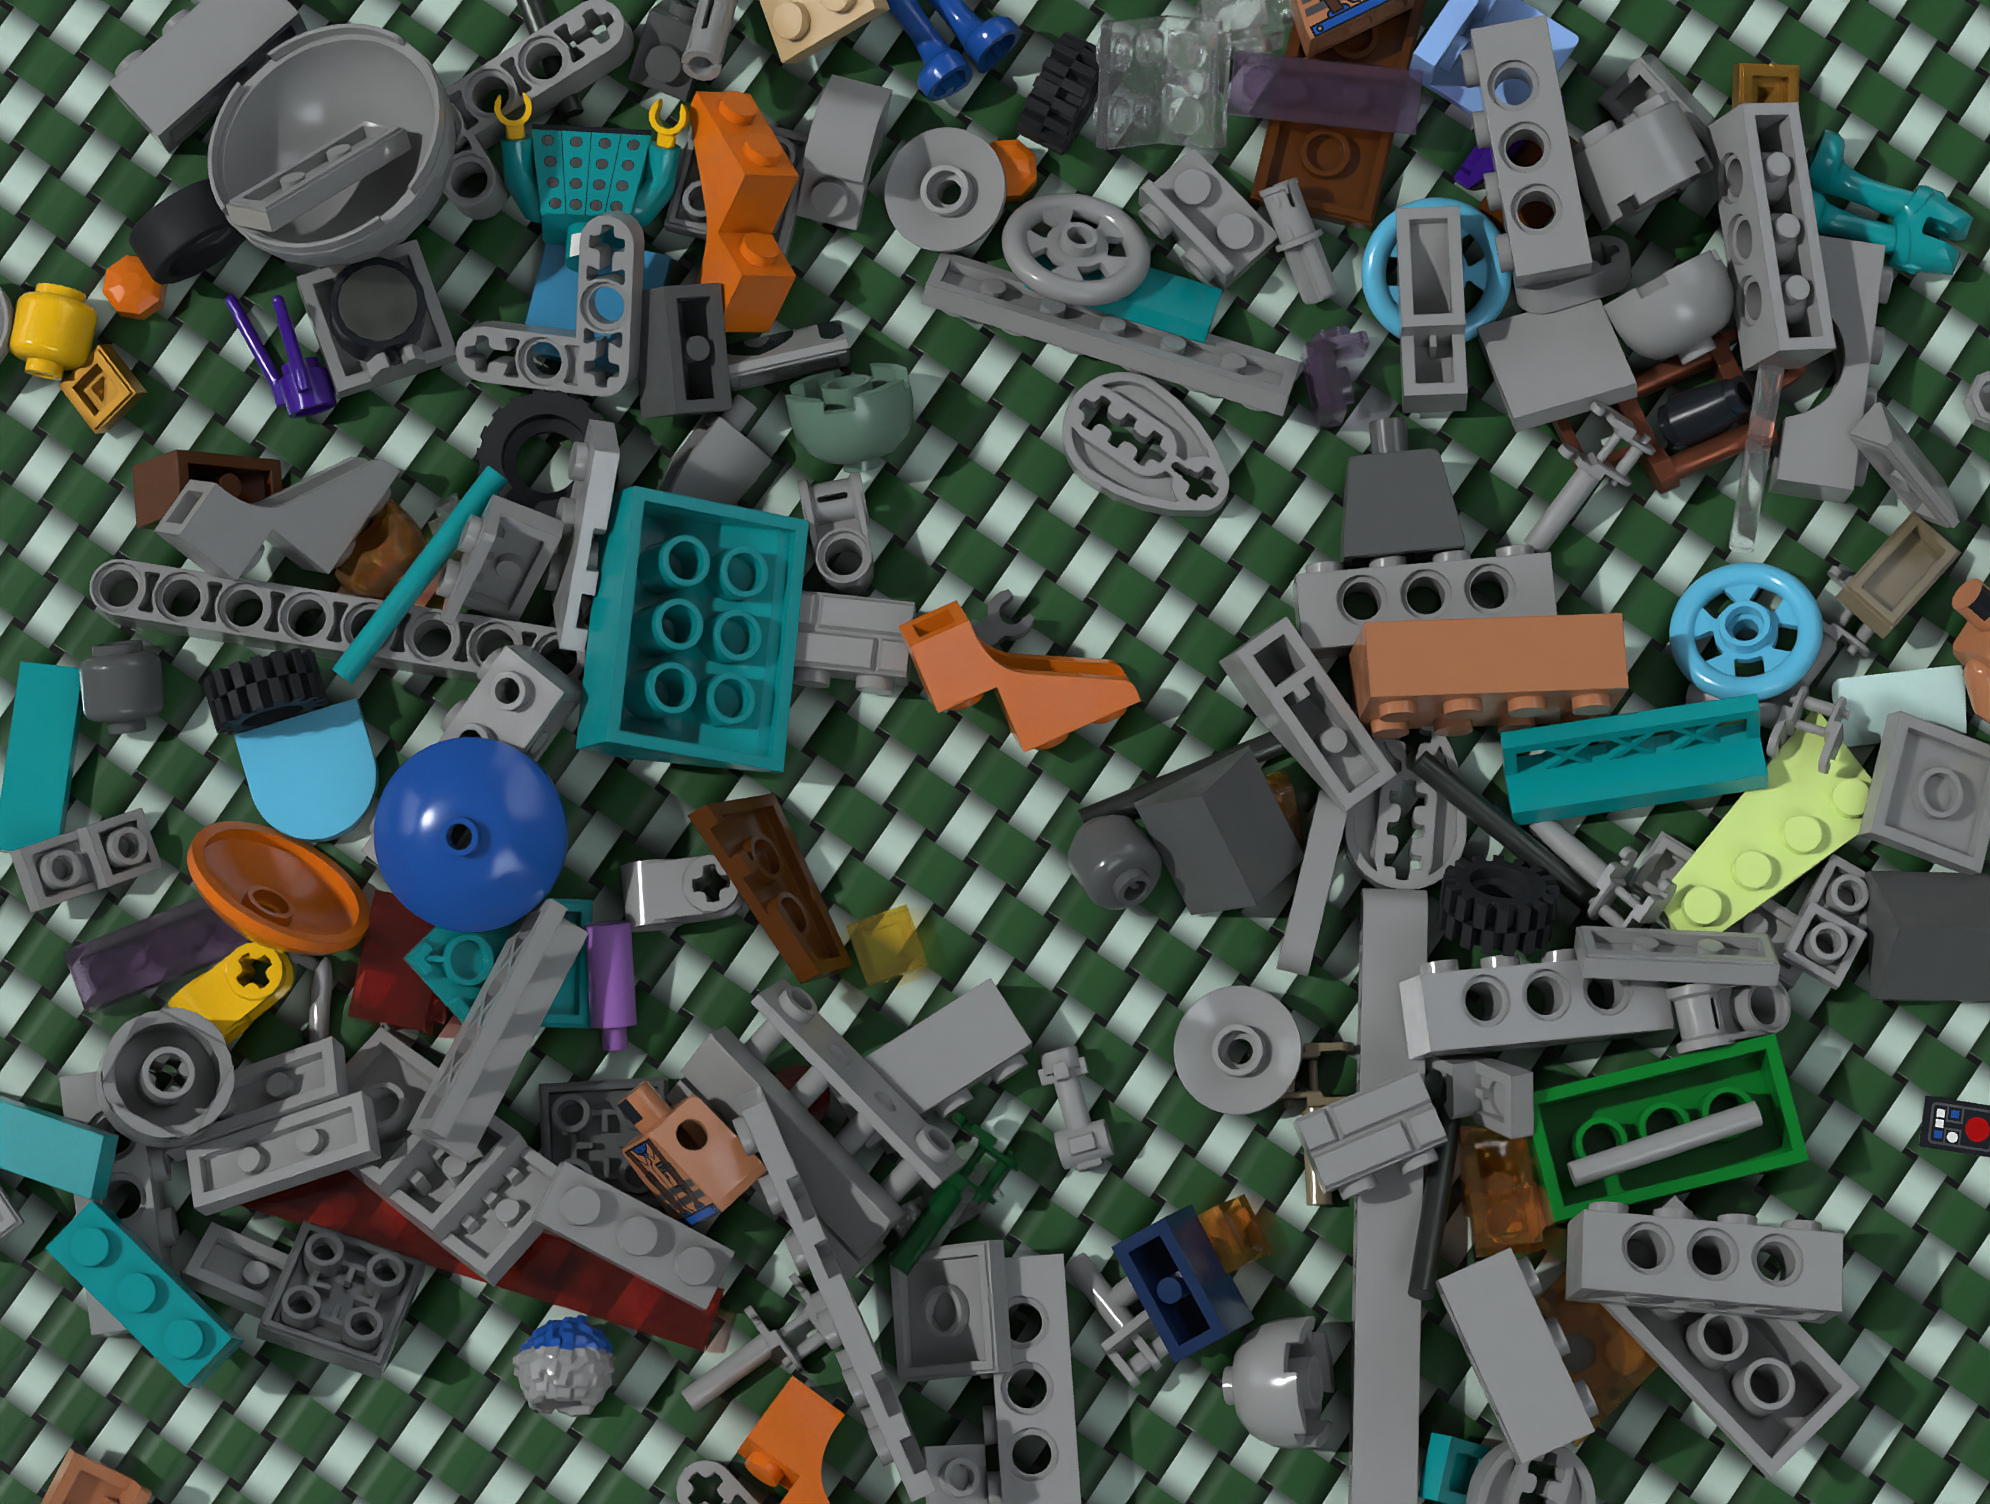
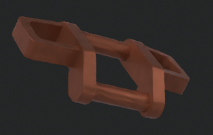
[1552,327,1807,494]

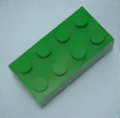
[1524,1033,1809,1227]

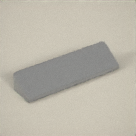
[680,1026,906,1259]

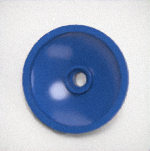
[374,737,568,933]

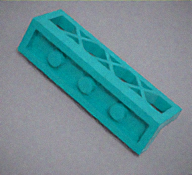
[1500,694,1768,826]

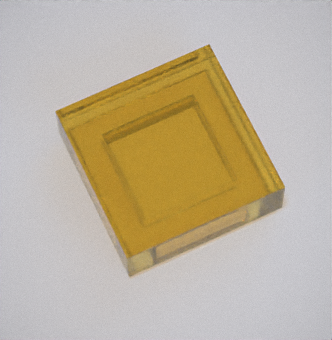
[846,904,928,988]

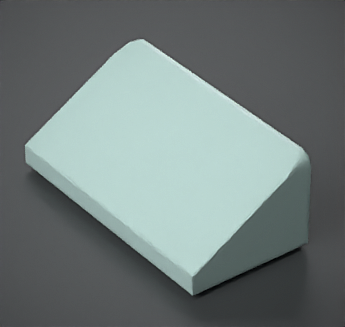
[1830,665,1967,748]

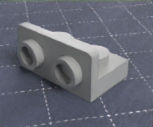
[1138,147,1279,291]

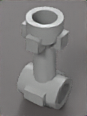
[1038,1046,1115,1171]

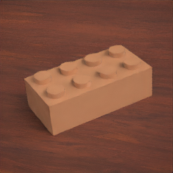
[1348,613,1629,739]

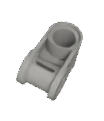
[797,473,874,596]
[620,855,745,932]
[1665,981,1791,1054]

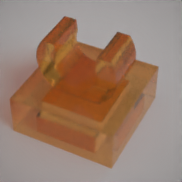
[1198,1194,1274,1274]

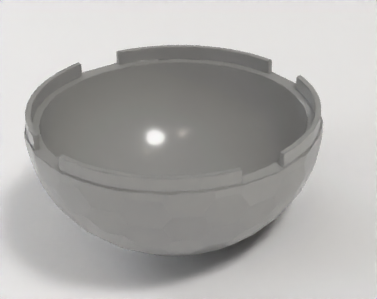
[208,23,456,267]

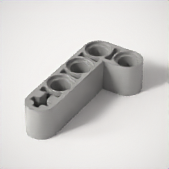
[443,0,634,220]

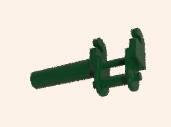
[886,1112,1020,1276]

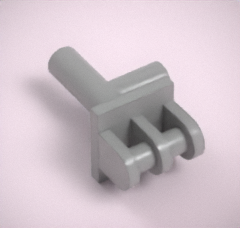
[1065,1253,1169,1389]

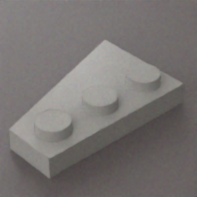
[542,419,620,652]

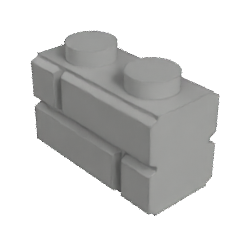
[793,590,916,695]
[1293,1068,1448,1200]

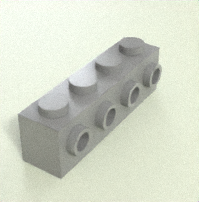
[361,645,582,864]

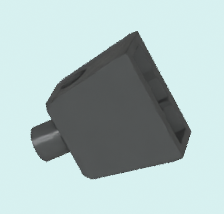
[1340,417,1465,569]

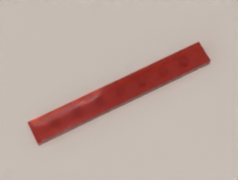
[239,1170,725,1352]

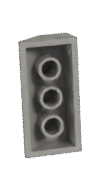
[1601,1195,1860,1479]

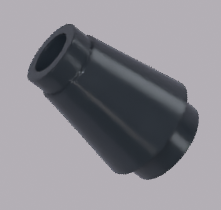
[1657,375,1756,451]

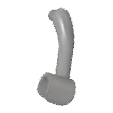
[289,953,333,1044]

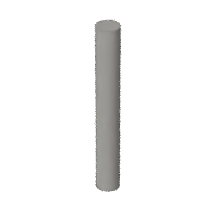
[1567,1101,1763,1188]

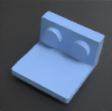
[1408,0,1579,116]

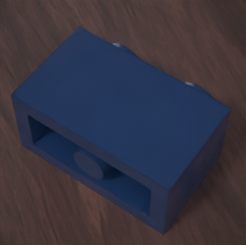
[1111,1204,1254,1363]

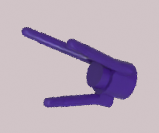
[225,295,337,419]

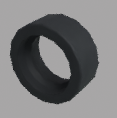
[129,178,246,285]

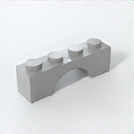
[1768,235,1893,504]

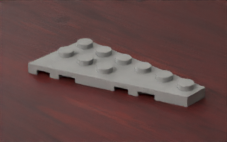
[732,1086,936,1502]

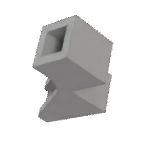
[154,457,400,581]

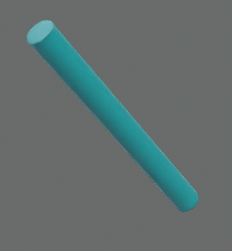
[332,465,508,684]

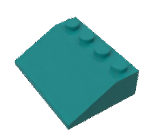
[576,486,809,773]

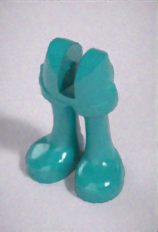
[1807,129,1974,275]

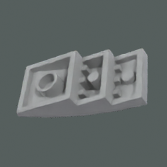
[346,1027,557,1287]

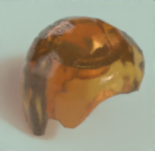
[334,499,427,600]

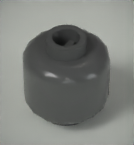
[78,640,166,734]
[1067,815,1162,910]

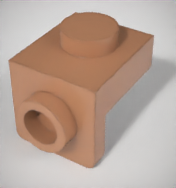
[41,1448,152,1504]

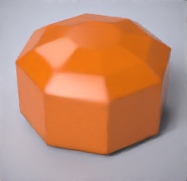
[990,139,1037,203]
[102,255,168,320]

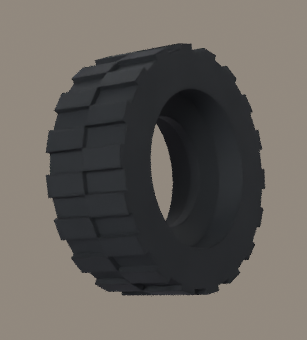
[476,389,620,518]

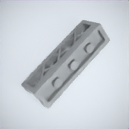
[407,899,589,1161]

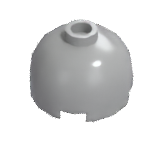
[1603,249,1734,365]
[1222,1316,1335,1449]

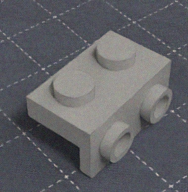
[436,494,565,625]

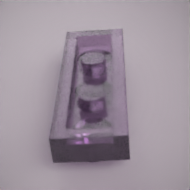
[1228,50,1423,135]
[63,897,253,1013]

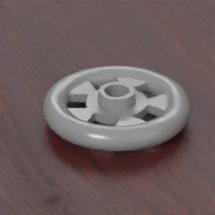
[1002,193,1151,306]

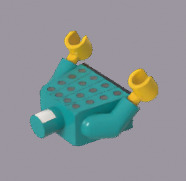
[494,92,690,272]

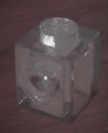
[1196,0,1293,64]

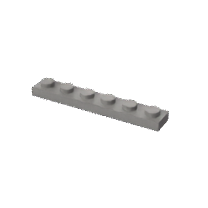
[921,252,1301,417]

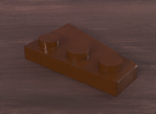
[687,793,853,984]

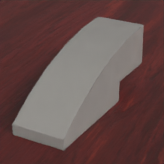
[1396,206,1468,413]

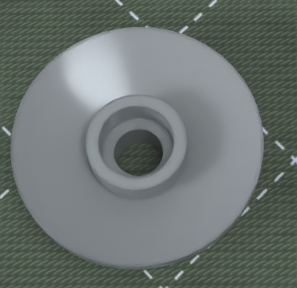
[884,127,1007,253]
[1174,986,1302,1115]

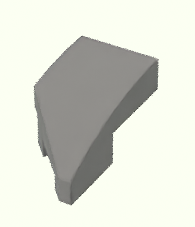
[1425,1054,1534,1139]

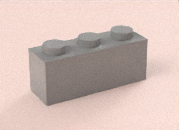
[108,0,308,154]
[829,978,1032,1154]
[1435,1247,1599,1465]

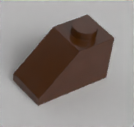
[132,449,283,530]

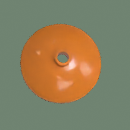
[187,821,371,956]

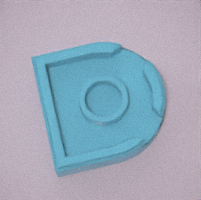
[234,698,379,843]

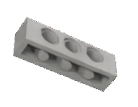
[1460,15,1593,288]
[1706,102,1836,371]
[1292,544,1557,659]
[1399,948,1675,1060]
[59,1071,183,1338]
[1565,1201,1843,1324]
[980,1254,1081,1504]

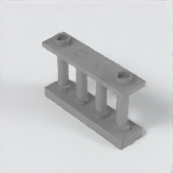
[665,978,966,1282]

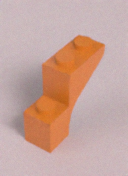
[689,91,800,333]
[898,600,1141,753]
[737,1375,845,1504]

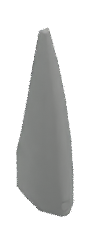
[583,394,772,629]

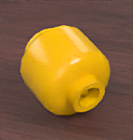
[8,283,98,380]

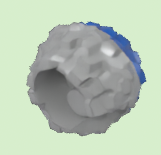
[513,1315,615,1417]

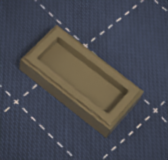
[1835,511,1961,639]

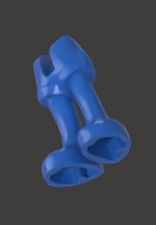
[887,0,1021,101]

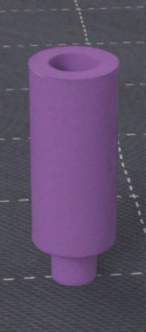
[584,920,637,1051]

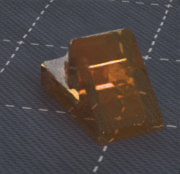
[1459,1125,1543,1258]

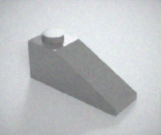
[1219,616,1397,812]

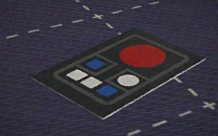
[1919,1095,1990,1157]

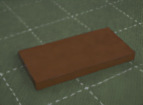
[1249,0,1426,232]

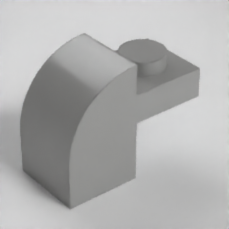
[796,74,893,231]

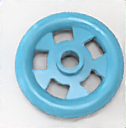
[1361,197,1512,342]
[1669,562,1823,701]

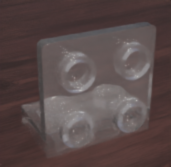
[1093,15,1232,150]

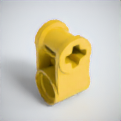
[167,942,295,1045]

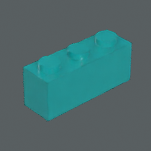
[45,1200,244,1389]

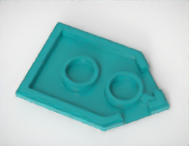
[403,898,593,1028]

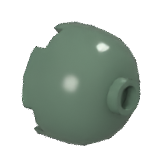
[785,363,913,473]

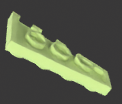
[1659,711,1872,932]

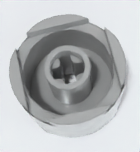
[1571,91,1714,230]
[96,1008,235,1148]

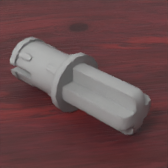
[1259,177,1338,305]

